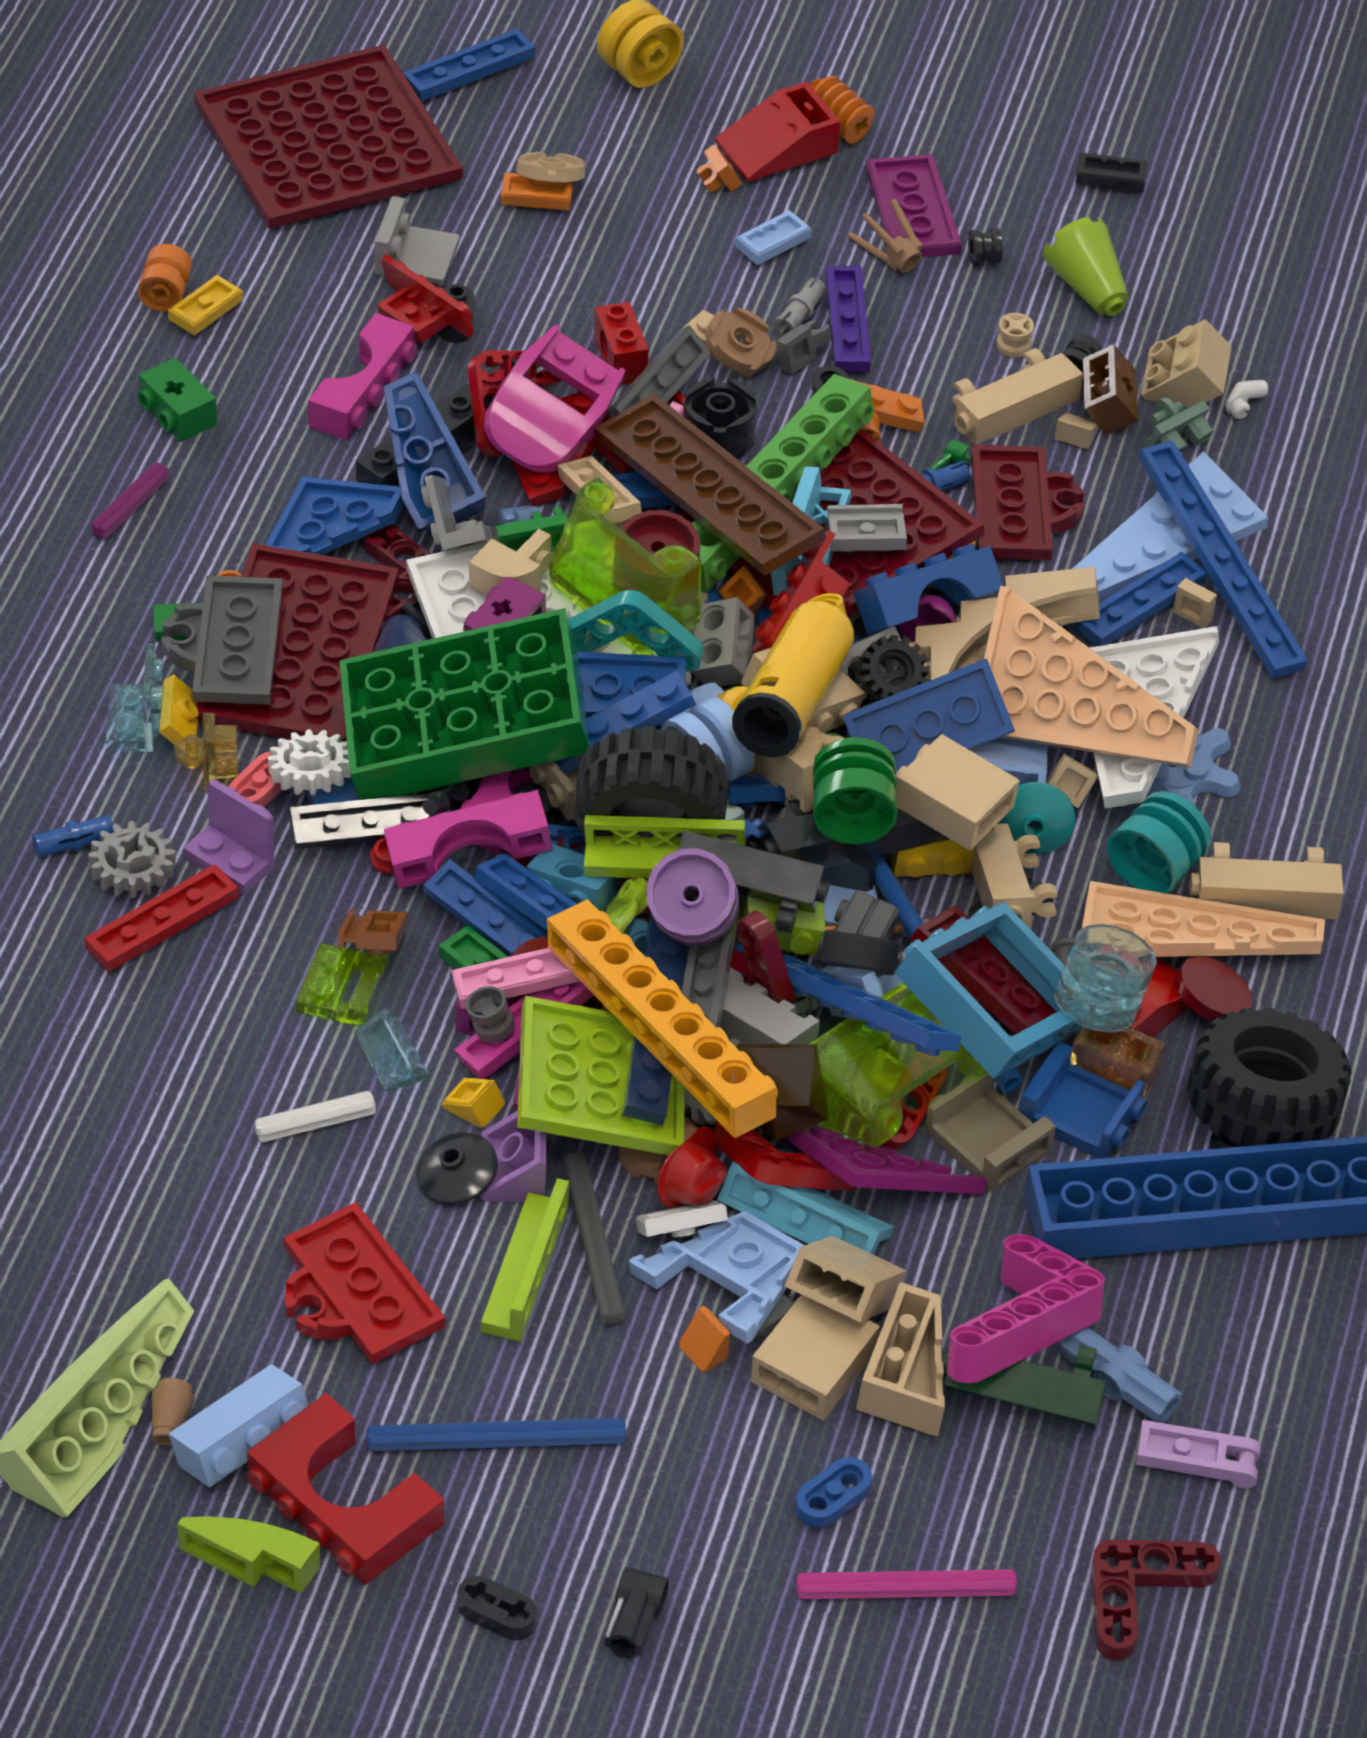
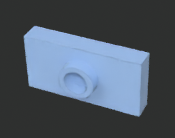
[735,210,812,265]

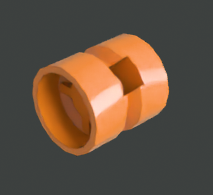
[137,244,193,312]

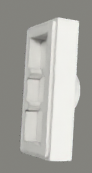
[636,1200,728,1237]

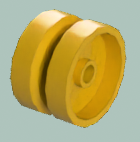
[597,0,684,88]

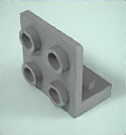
[375,196,459,285]
[422,475,496,551]

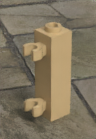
[952,348,1083,445]
[971,823,1057,929]
[1189,842,1344,920]

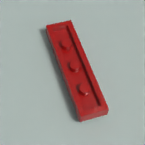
[84,864,239,972]

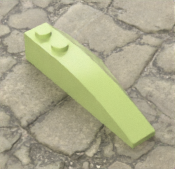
[0,1278,194,1517]

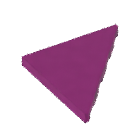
[785,1125,987,1195]

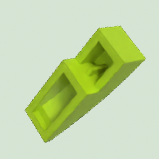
[177,1516,320,1593]

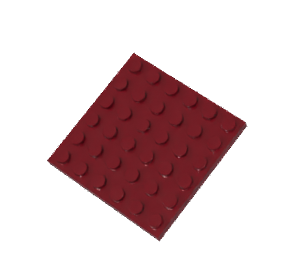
[194,44,463,229]
[678,428,985,618]

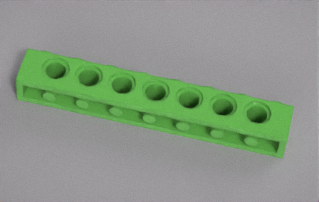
[692,374,874,592]

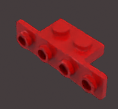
[377,254,474,343]
[751,530,850,654]

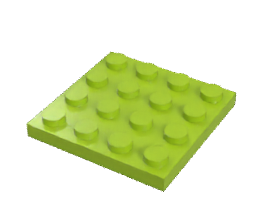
[517,996,685,1155]

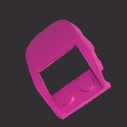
[484,324,626,472]

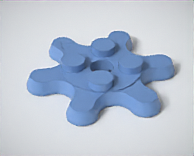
[1147,728,1241,807]

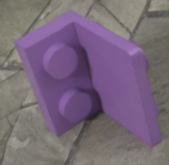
[183,779,275,896]

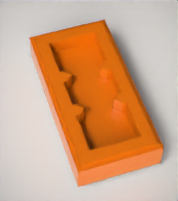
[501,173,573,211]

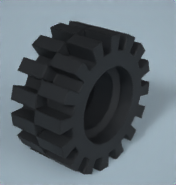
[855,635,929,704]

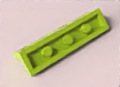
[583,815,746,879]
[481,1178,569,1342]

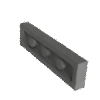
[607,325,711,418]

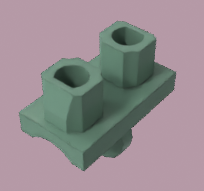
[1143,397,1213,453]

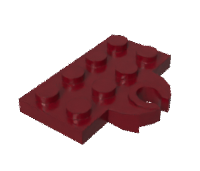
[971,445,1085,560]
[910,905,1057,1036]

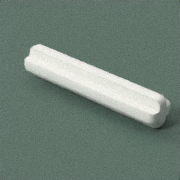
[255,1091,376,1142]

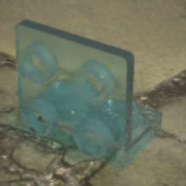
[106,644,164,752]

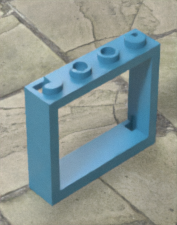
[894,902,1102,1079]

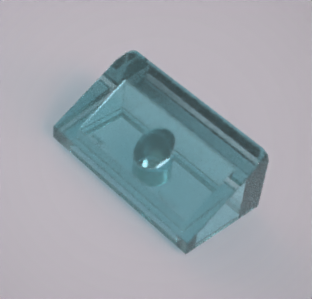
[354,1008,430,1092]

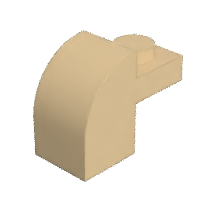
[469,529,553,596]

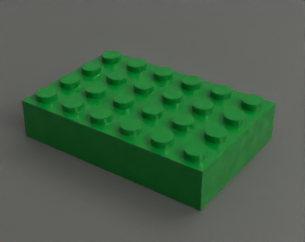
[339,608,590,800]

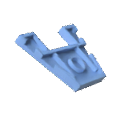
[628,1211,805,1344]

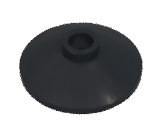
[416,1132,498,1205]

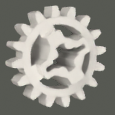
[268,729,351,795]

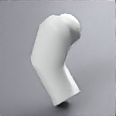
[1225,380,1268,419]

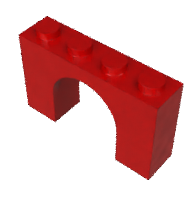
[246,1393,445,1585]

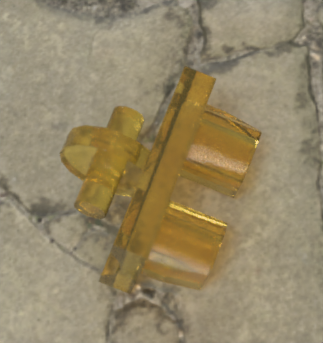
[175,713,238,790]

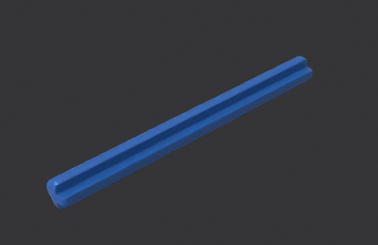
[366,1418,626,1451]

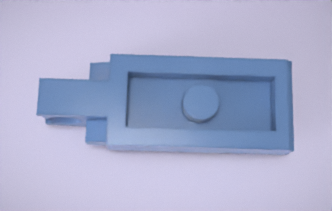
[495,506,540,525]

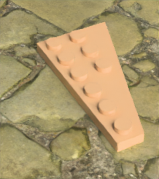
[1077,881,1325,958]

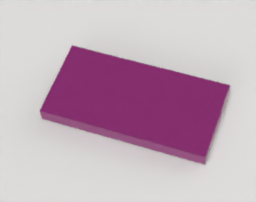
[865,154,962,257]

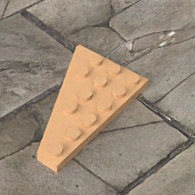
[984,586,1199,768]

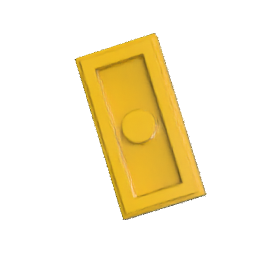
[168,275,243,336]
[159,674,198,754]

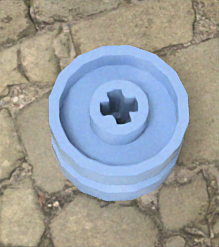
[660,696,755,782]

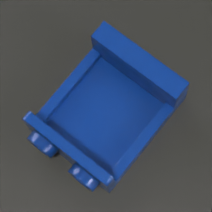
[1019,1041,1148,1159]

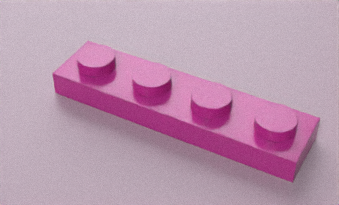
[454,981,594,1079]

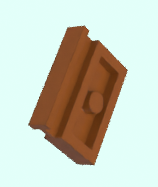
[338,909,408,955]

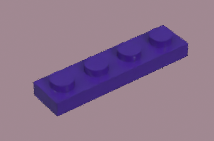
[825,266,871,372]

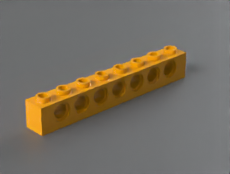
[547,899,778,1138]

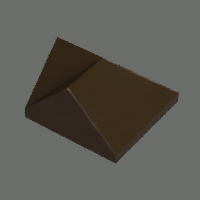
[736,1044,829,1141]

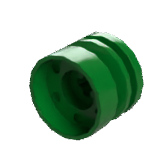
[812,737,898,844]

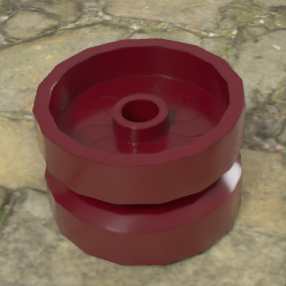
[615,510,700,608]

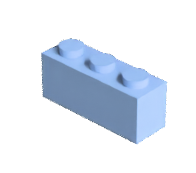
[168,1364,309,1487]

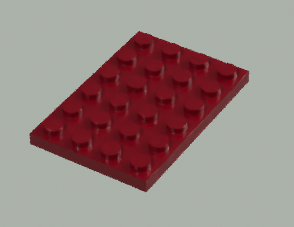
[196,543,399,742]

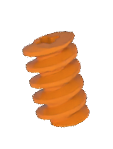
[810,75,875,145]

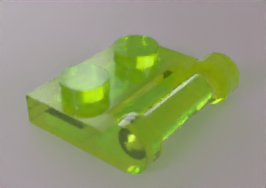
[295,942,389,1026]

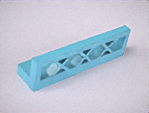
[771,466,851,596]
[717,1162,894,1255]

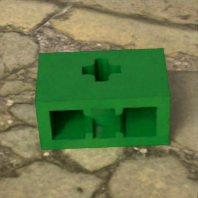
[138,357,217,442]

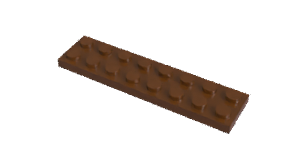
[595,393,826,576]

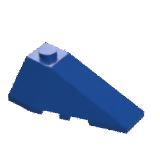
[384,371,485,531]

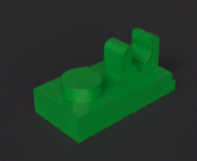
[496,507,573,552]

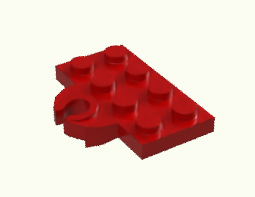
[283,1202,445,1364]

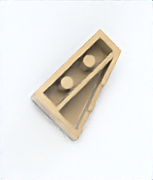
[756,726,844,813]
[856,1282,945,1437]

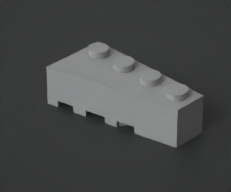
[684,966,820,1047]

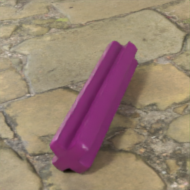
[91,462,169,539]

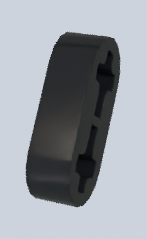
[457,1576,537,1640]

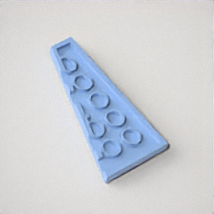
[1072,451,1268,601]

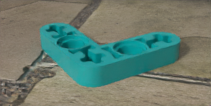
[569,590,705,672]

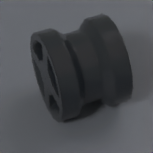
[968,228,1003,265]

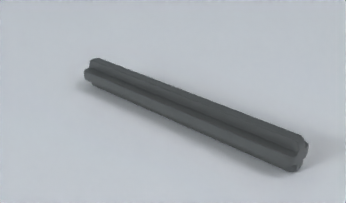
[563,1151,625,1326]

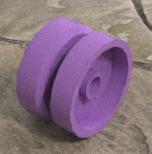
[646,848,739,946]

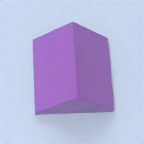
[480,1111,547,1202]

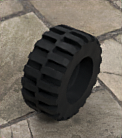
[574,726,729,838]
[1187,1007,1352,1147]

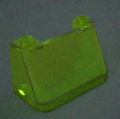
[549,477,702,655]
[809,983,988,1148]

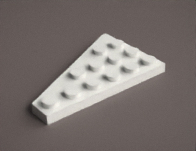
[1090,626,1219,809]

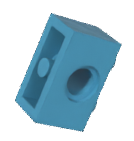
[527,844,618,912]

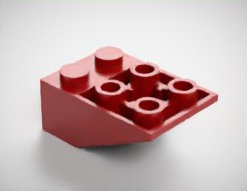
[715,81,840,182]

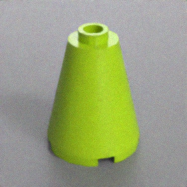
[1043,217,1128,316]

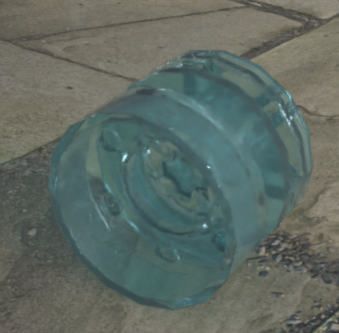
[1054,924,1157,1032]

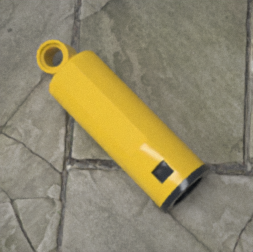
[732,593,854,758]

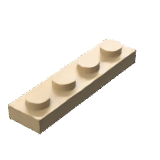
[557,456,642,526]

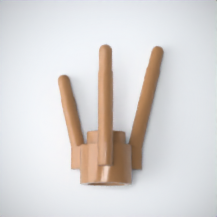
[848,199,923,273]

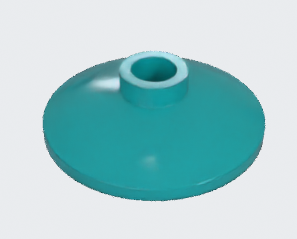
[997,782,1075,854]

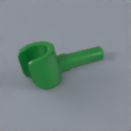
[925,440,970,470]

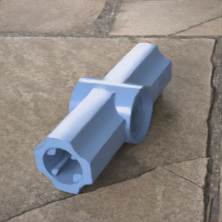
[1057,1327,1182,1423]

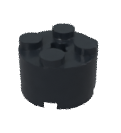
[684,378,757,457]

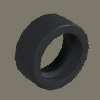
[819,930,900,975]

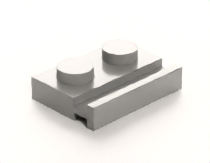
[827,504,907,552]

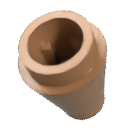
[151,1378,195,1446]

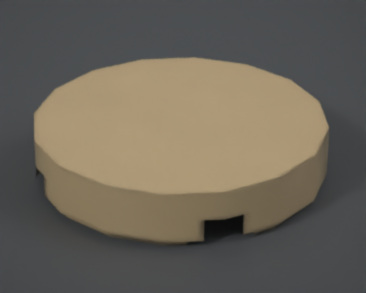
[516,152,586,182]

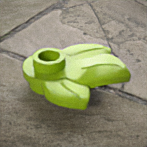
[605,877,648,934]

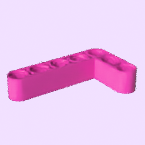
[947,1234,1105,1383]

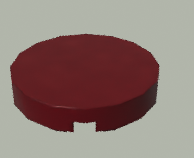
[1175,956,1252,1021]

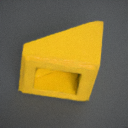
[442,1078,505,1128]

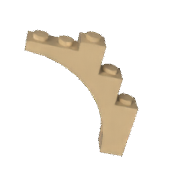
[909,567,1100,682]

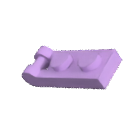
[1135,1420,1261,1489]

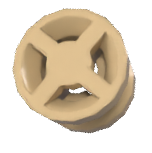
[996,313,1034,358]

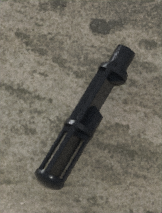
[423,777,483,815]

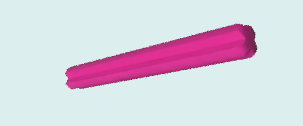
[796,1569,1017,1599]

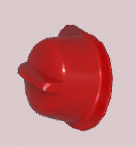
[657,1127,727,1208]

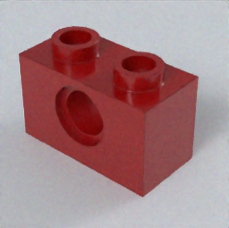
[594,302,649,385]

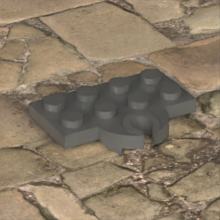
[161,575,283,705]

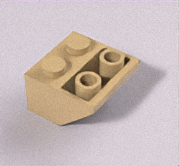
[1141,319,1232,407]

